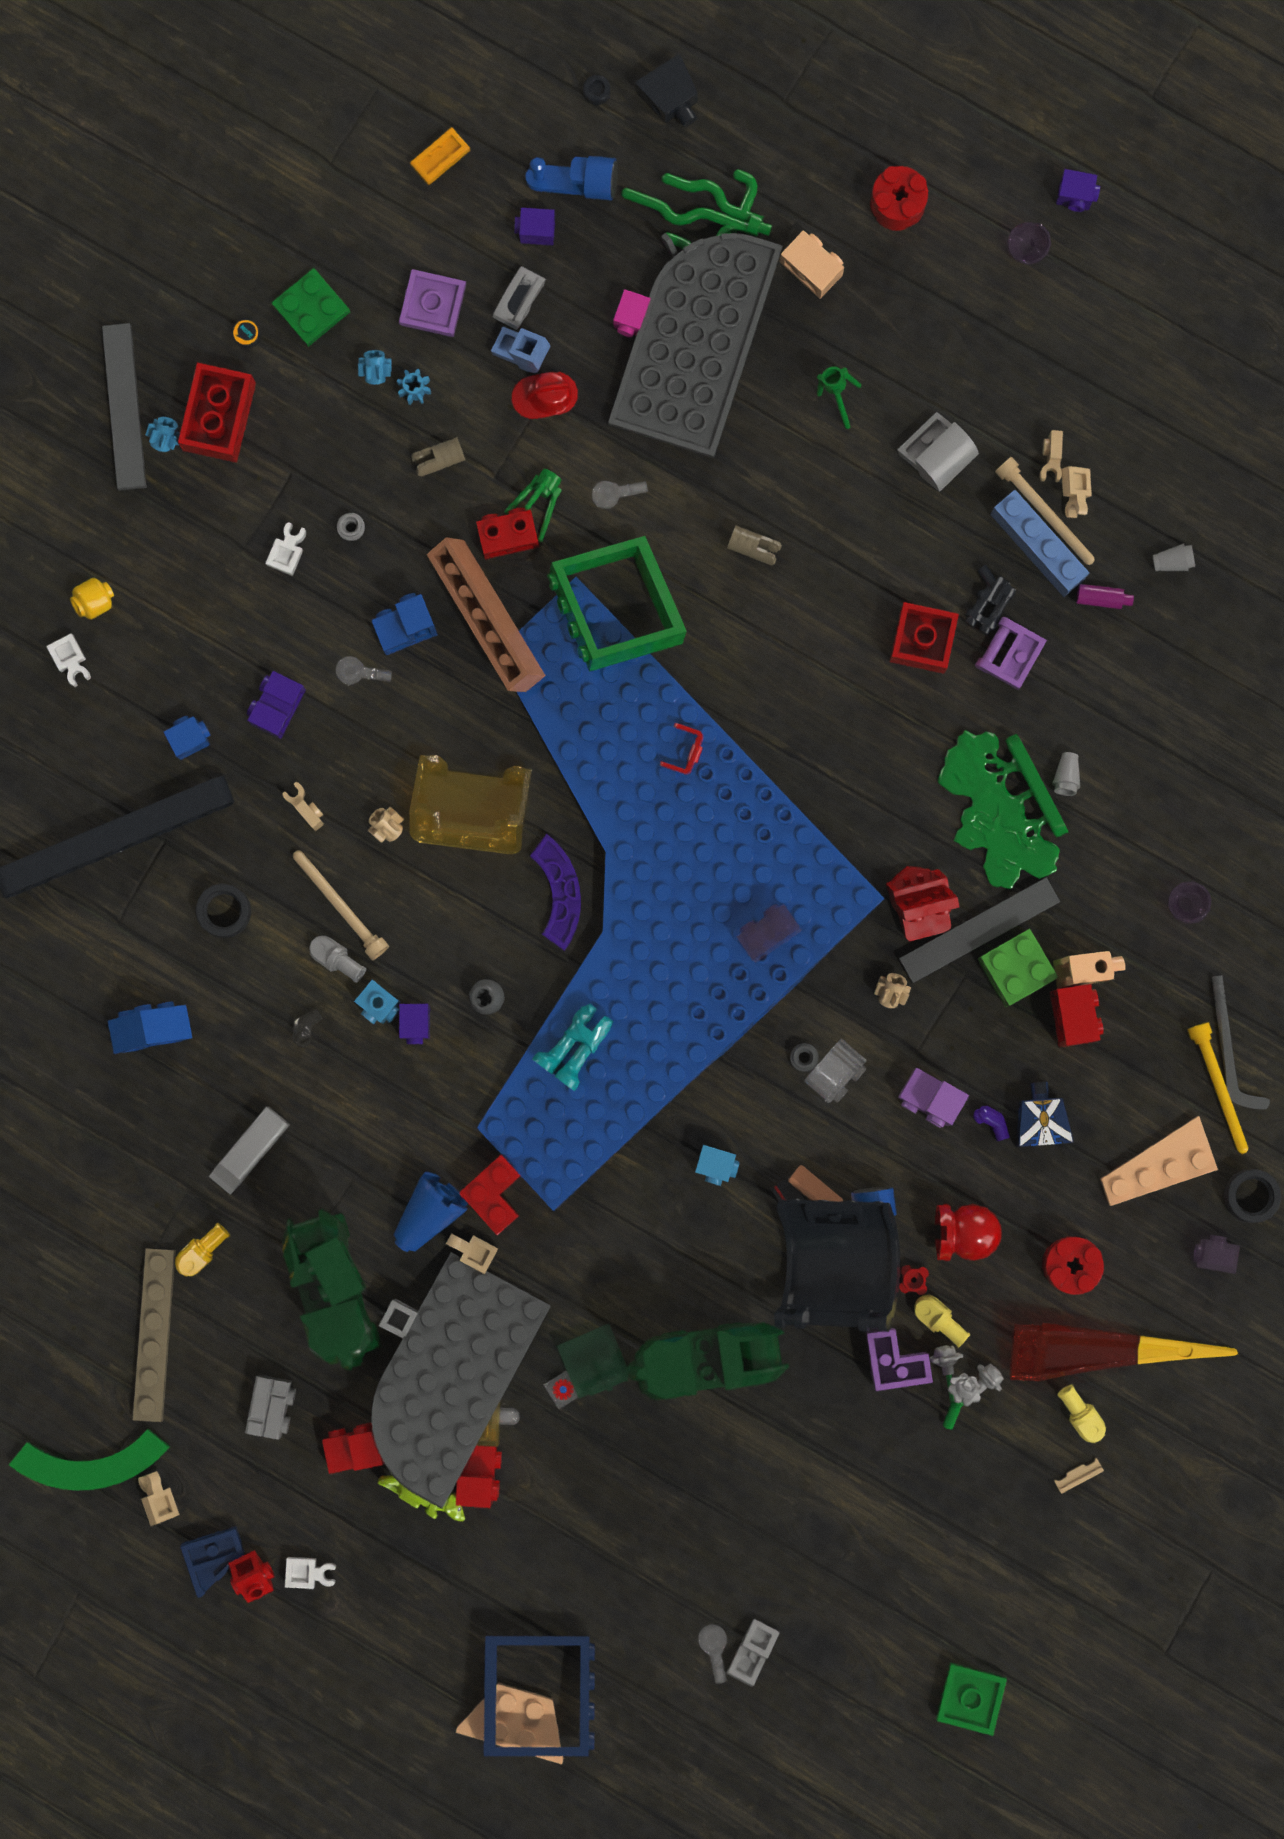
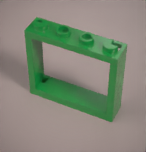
[547,536,687,672]

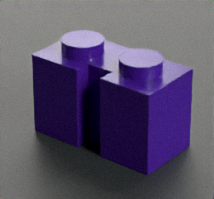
[247,671,306,739]

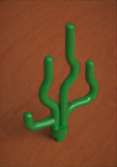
[621,169,772,250]

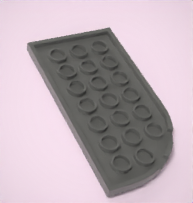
[608,233,782,458]
[371,1252,551,1509]

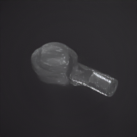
[592,481,648,509]
[336,657,392,684]
[698,1625,727,1683]

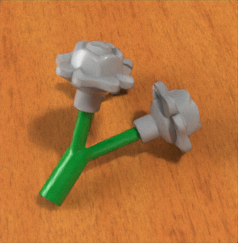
[929,1345,1003,1429]

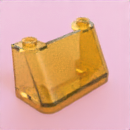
[410,755,532,854]

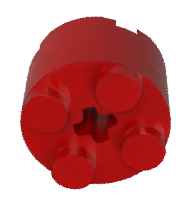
[870,166,928,231]
[1042,1236,1104,1295]

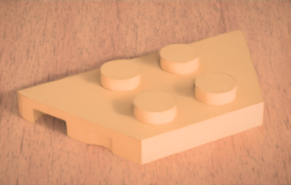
[456,1682,563,1764]

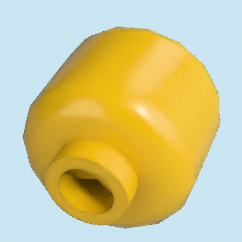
[70,578,114,619]

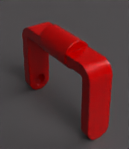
[660,723,704,775]

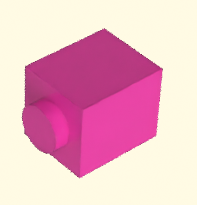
[613,289,651,337]

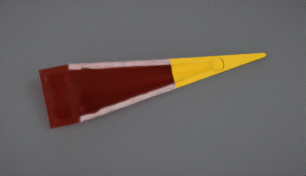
[1009,1323,1238,1381]

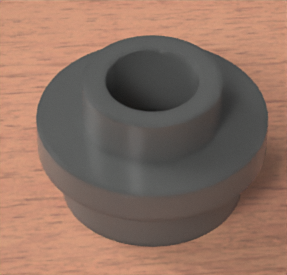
[790,1043,818,1072]

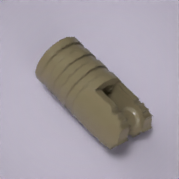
[411,437,466,477]
[727,525,782,566]

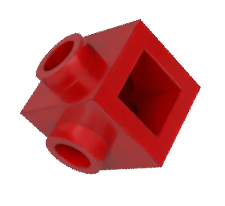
[229,1550,274,1603]

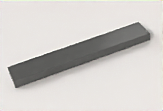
[102,323,147,491]
[899,877,1060,983]

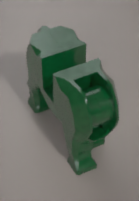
[282,1209,382,1370]
[626,1322,789,1400]

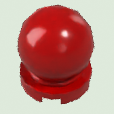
[935,1204,1002,1261]

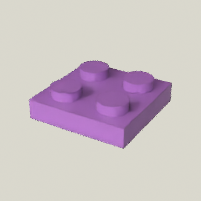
[399,269,466,337]

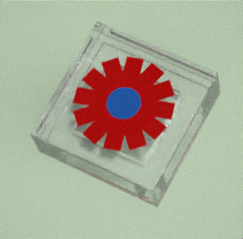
[544,1369,583,1409]

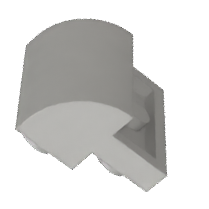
[898,412,979,492]

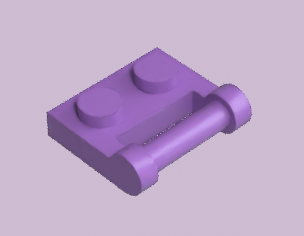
[975,617,1047,690]

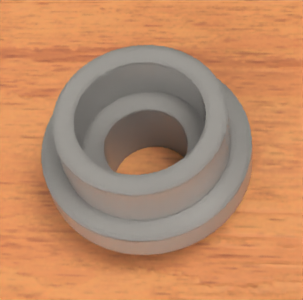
[337,513,365,541]

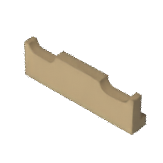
[1054,1458,1104,1494]

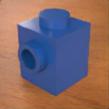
[164,716,211,760]

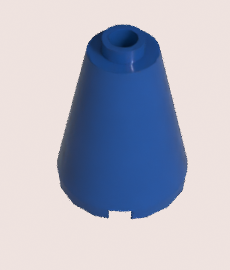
[394,1172,468,1252]

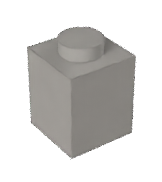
[379,1299,418,1338]

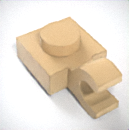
[1040,430,1063,482]
[1061,466,1092,518]
[282,782,324,831]
[446,1233,498,1274]
[138,1471,179,1526]

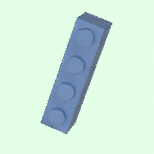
[990,490,1089,597]

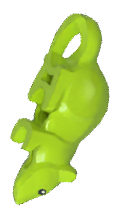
[377,1476,465,1521]

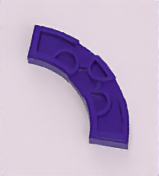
[530,834,581,951]

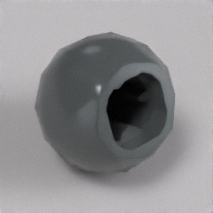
[469,979,504,1015]

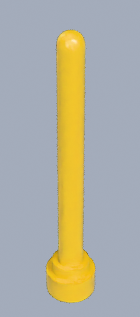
[1187,1022,1248,1154]

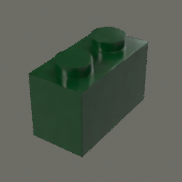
[304,1235,366,1306]

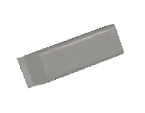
[209,1107,290,1195]

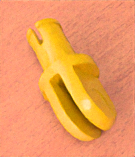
[175,1222,230,1276]

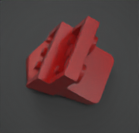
[886,866,959,941]

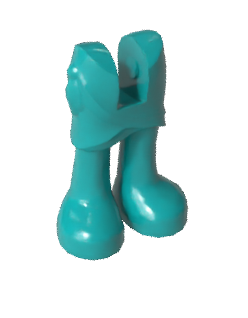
[532,1003,613,1091]

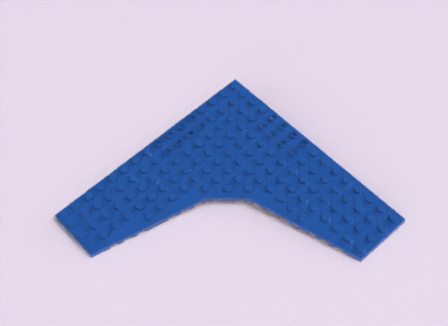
[477,577,884,1211]

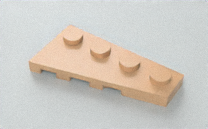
[1100,1116,1218,1206]

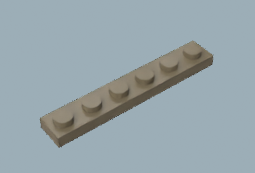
[133,1248,176,1422]

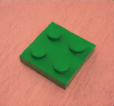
[272,268,350,347]
[936,1663,1007,1736]

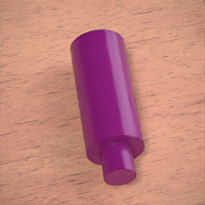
[1076,583,1134,609]

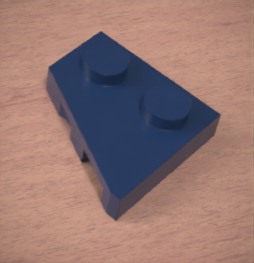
[181,1526,245,1598]

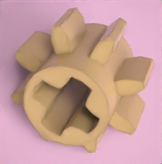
[368,807,404,843]
[874,973,911,1008]

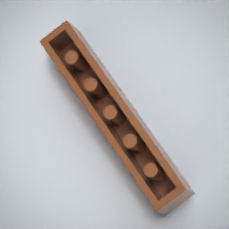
[427,537,546,692]

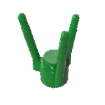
[817,366,861,429]
[504,469,562,542]

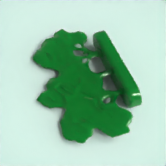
[938,730,1068,889]

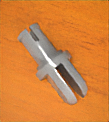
[309,936,366,983]

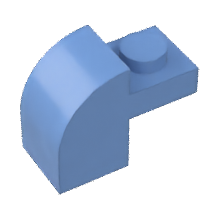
[491,327,550,373]

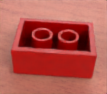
[178,363,256,463]

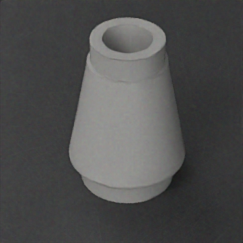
[1153,544,1195,571]
[1052,752,1080,796]

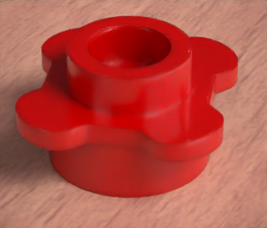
[899,1265,929,1295]

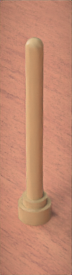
[995,457,1094,565]
[293,850,389,960]

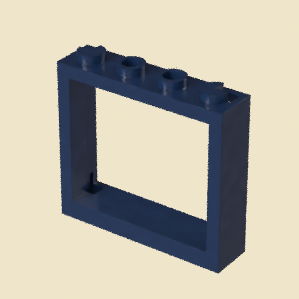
[484,1636,595,1756]

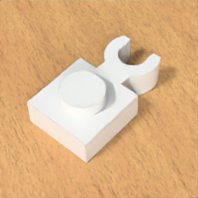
[266,522,306,576]
[47,633,91,687]
[285,1557,336,1589]

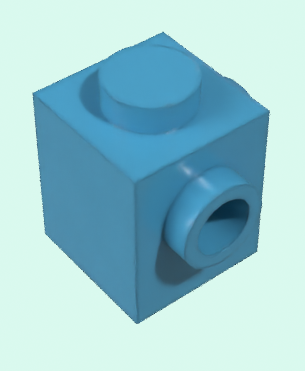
[354,980,401,1024]
[695,1145,740,1186]

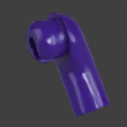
[973,1106,1010,1141]

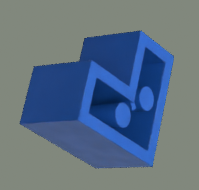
[372,593,438,656]
[108,1002,192,1054]

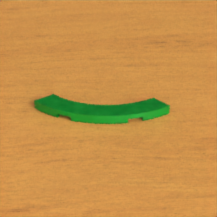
[9,1429,171,1490]

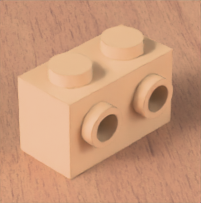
[780,230,844,299]

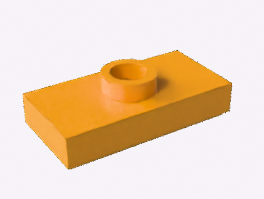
[410,127,470,186]

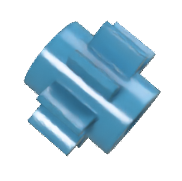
[358,350,392,384]
[397,369,431,405]
[145,417,180,452]

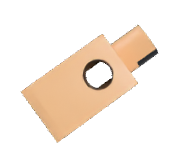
[1053,951,1125,989]

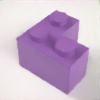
[898,1068,969,1128]
[865,1328,933,1391]

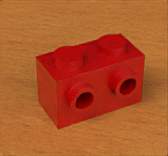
[476,508,539,560]

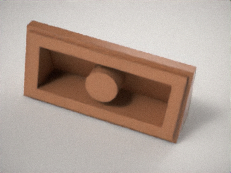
[788,1165,843,1201]

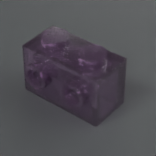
[737,904,802,963]

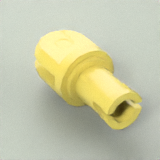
[914,1295,970,1348]
[1057,1385,1106,1443]

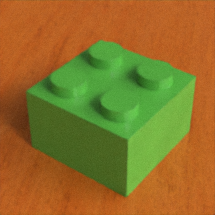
[977,929,1058,1008]

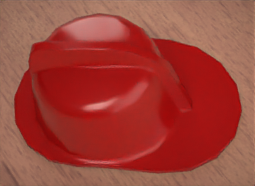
[512,372,578,419]

